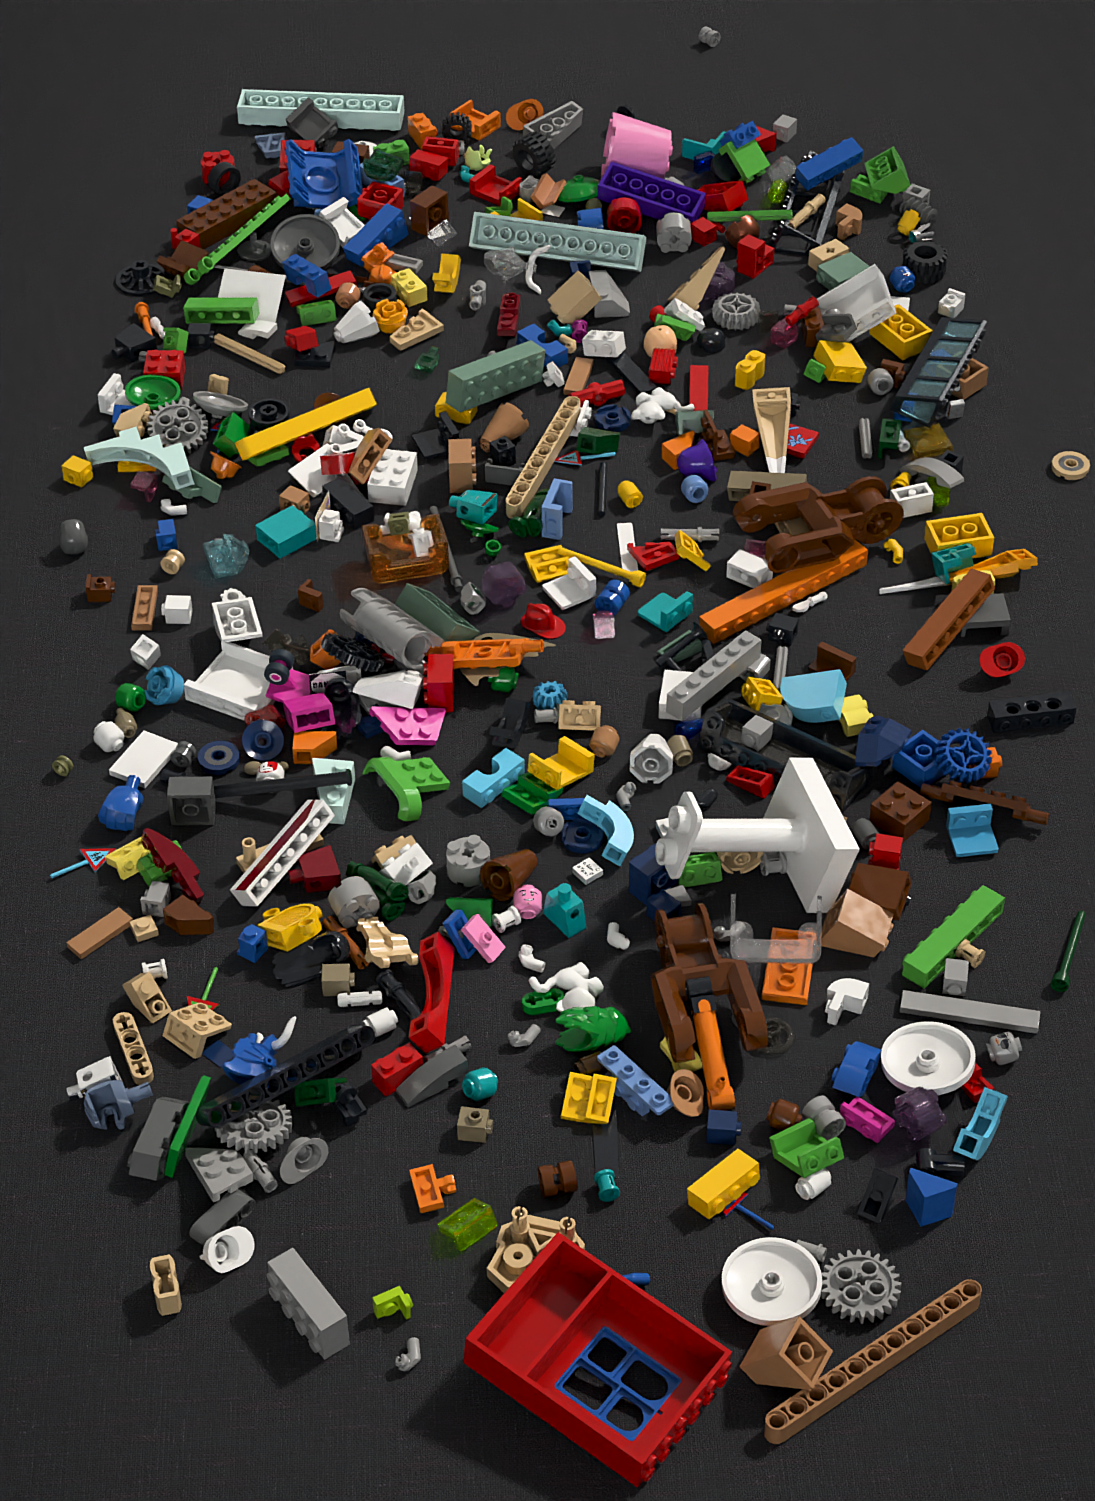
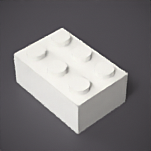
[367,449,418,506]

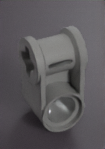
[519,175,539,203]
[759,852,787,876]

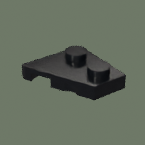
[294,341,335,368]

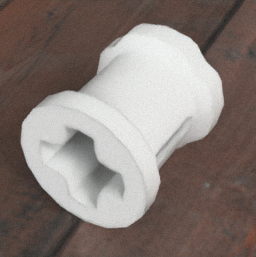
[492,906,521,933]
[142,959,168,979]

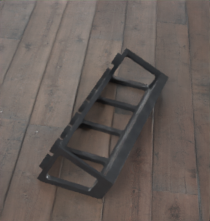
[769,150,845,256]

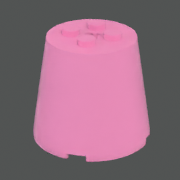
[601,112,673,179]

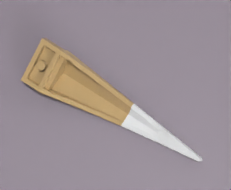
[752,387,791,473]

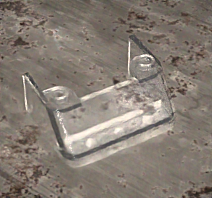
[730,894,822,964]

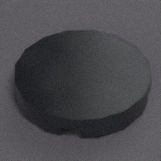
[710,152,741,183]

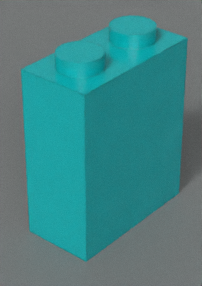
[255,505,317,559]

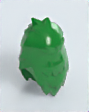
[555,1006,631,1052]

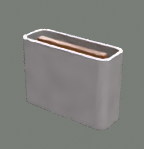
[946,399,965,419]

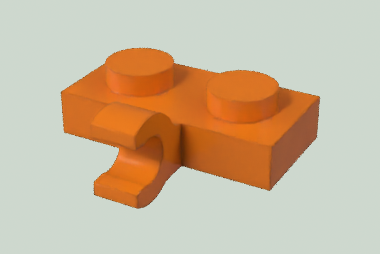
[409,1164,457,1213]

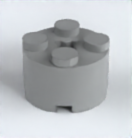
[656,213,692,253]
[446,835,490,887]
[328,876,379,928]

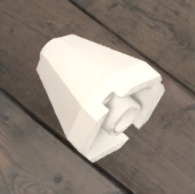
[333,301,380,344]
[630,734,673,784]

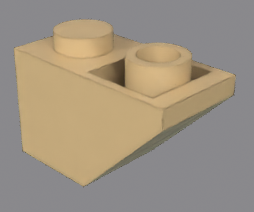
[113,403,152,438]
[122,972,172,1023]

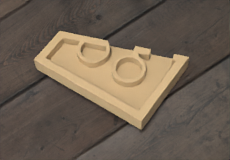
[390,308,444,351]

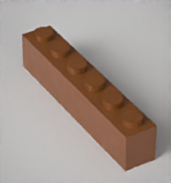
[903,569,995,671]

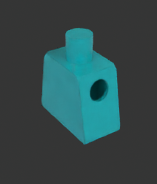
[543,883,587,938]

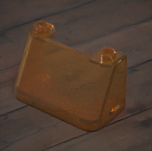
[362,513,449,583]

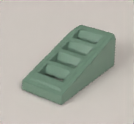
[657,630,702,663]

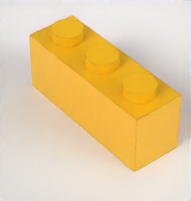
[687,1149,760,1220]

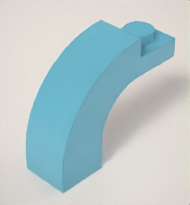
[577,795,634,866]
[953,1087,1008,1160]

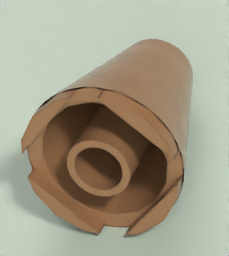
[480,403,529,452]

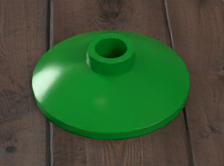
[461,520,499,537]

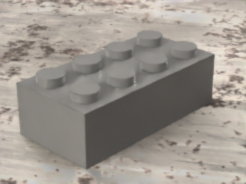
[267,1248,350,1360]

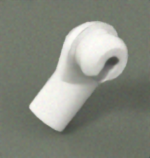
[381,746,411,761]

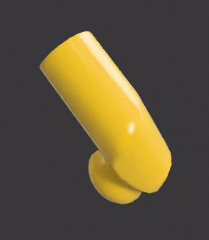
[883,539,903,564]

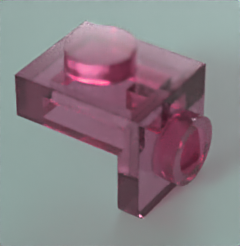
[593,611,615,639]

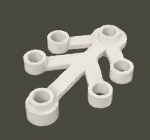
[326,419,392,455]

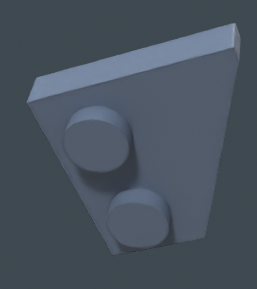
[255,133,287,158]

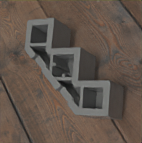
[128,1097,190,1181]

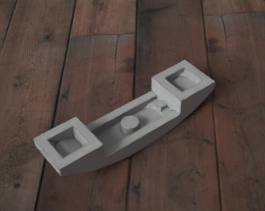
[899,457,964,488]

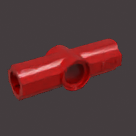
[569,379,625,407]

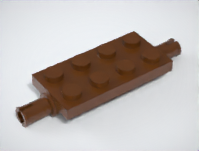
[920,780,1049,825]

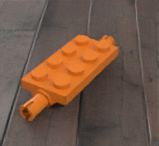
[425,638,544,669]

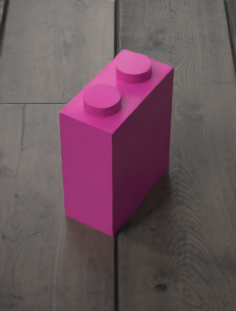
[283,692,335,733]

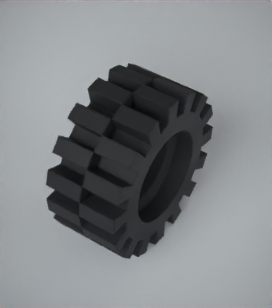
[442,112,472,143]

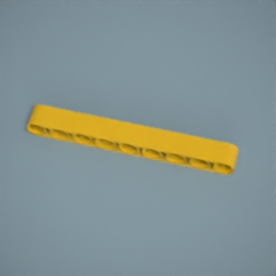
[234,388,377,461]

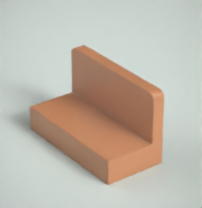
[530,173,566,209]

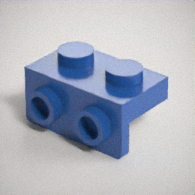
[719,121,761,149]

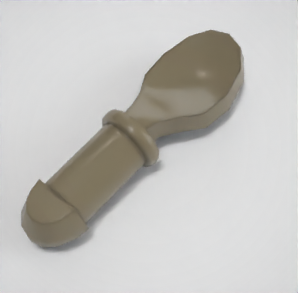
[244,761,289,775]

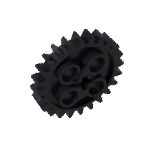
[321,633,386,672]

